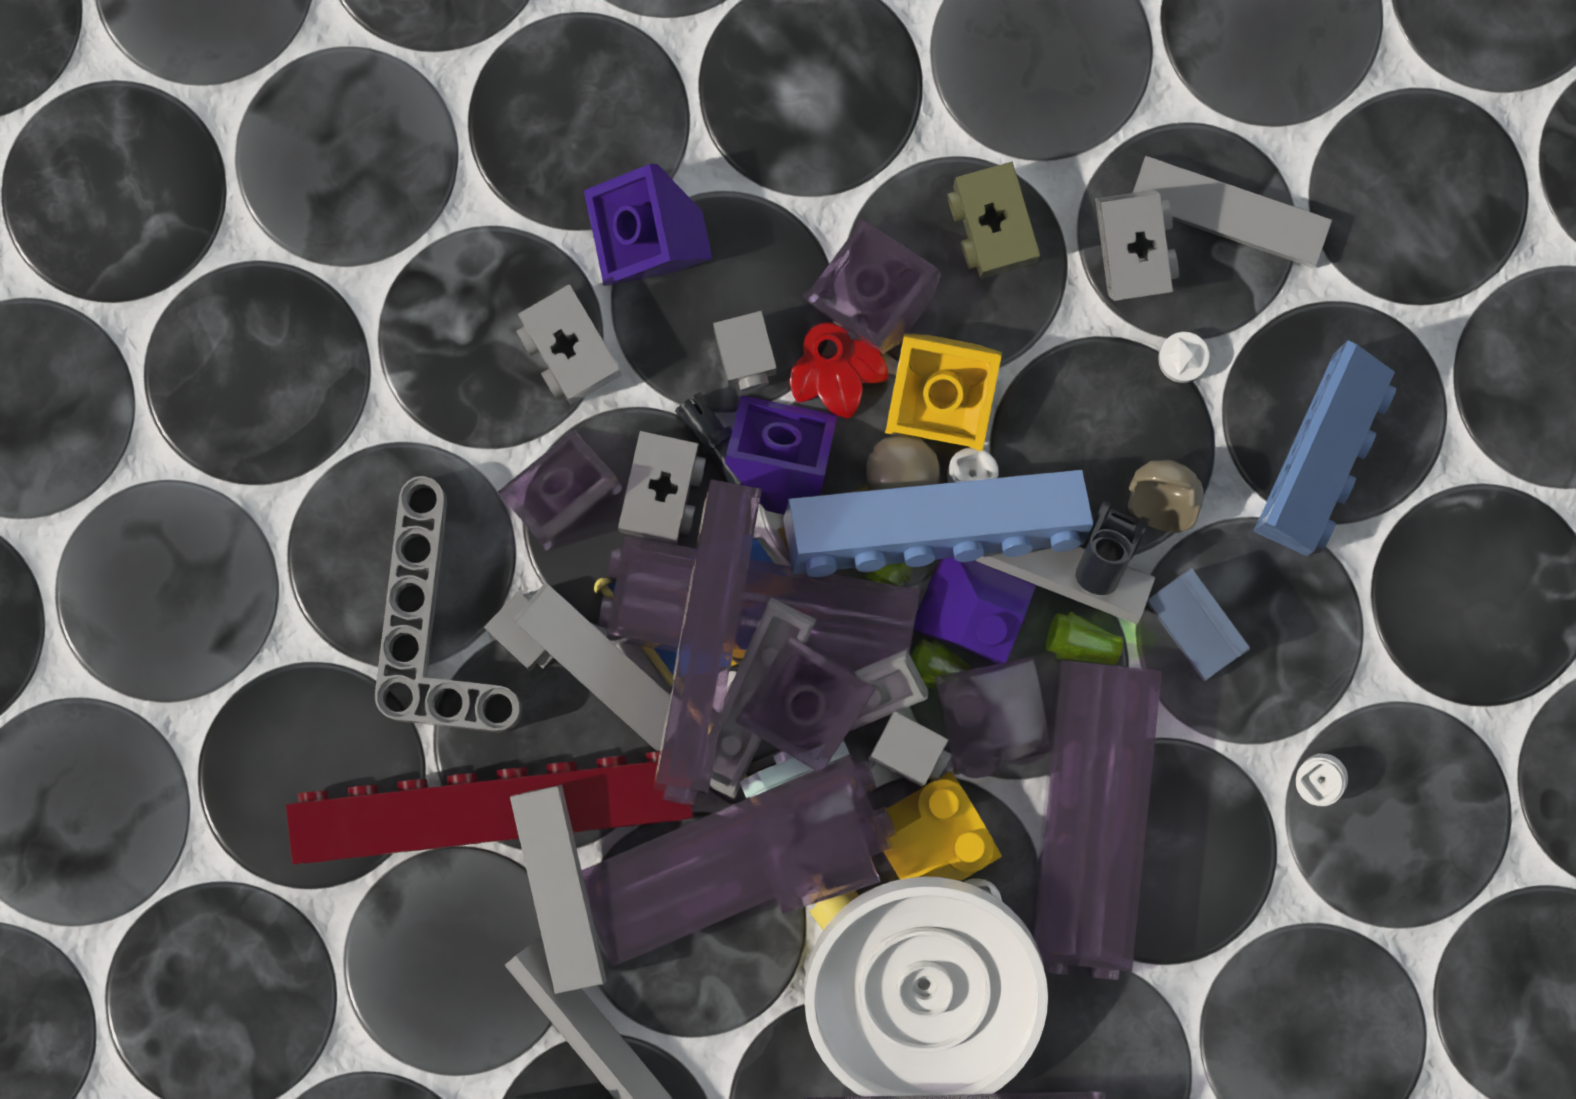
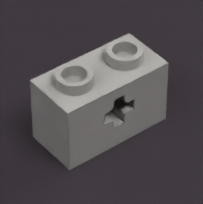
[1095,190,1179,301]
[516,284,621,405]
[618,431,706,545]
[868,711,952,787]

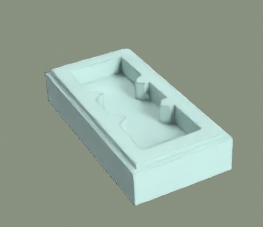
[740,738,849,799]

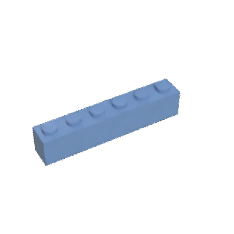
[783,470,1093,577]

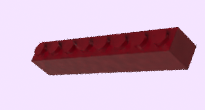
[286,750,694,865]

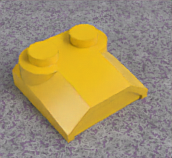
[885,333,1002,452]
[870,771,1002,881]

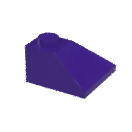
[584,164,712,286]
[725,395,837,515]
[911,558,1036,667]

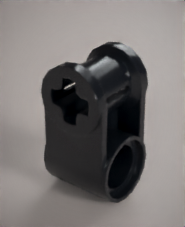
[1075,499,1150,595]

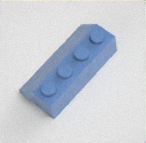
[1253,341,1396,556]

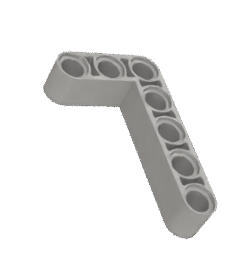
[375,476,522,733]

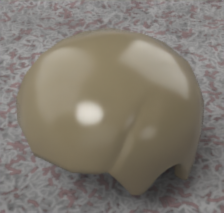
[866,434,940,491]
[1128,460,1204,533]

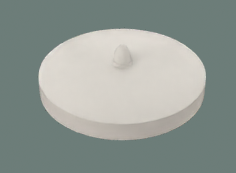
[804,877,1048,1099]

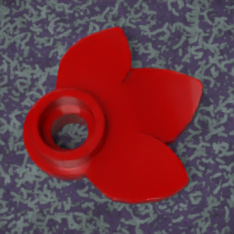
[789,322,888,419]

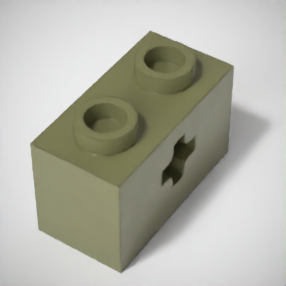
[947,161,1040,279]

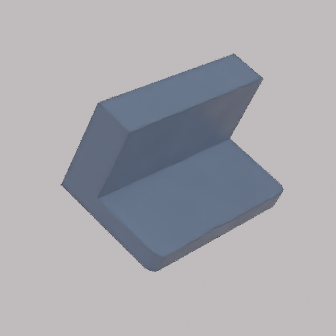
[1147,568,1250,681]

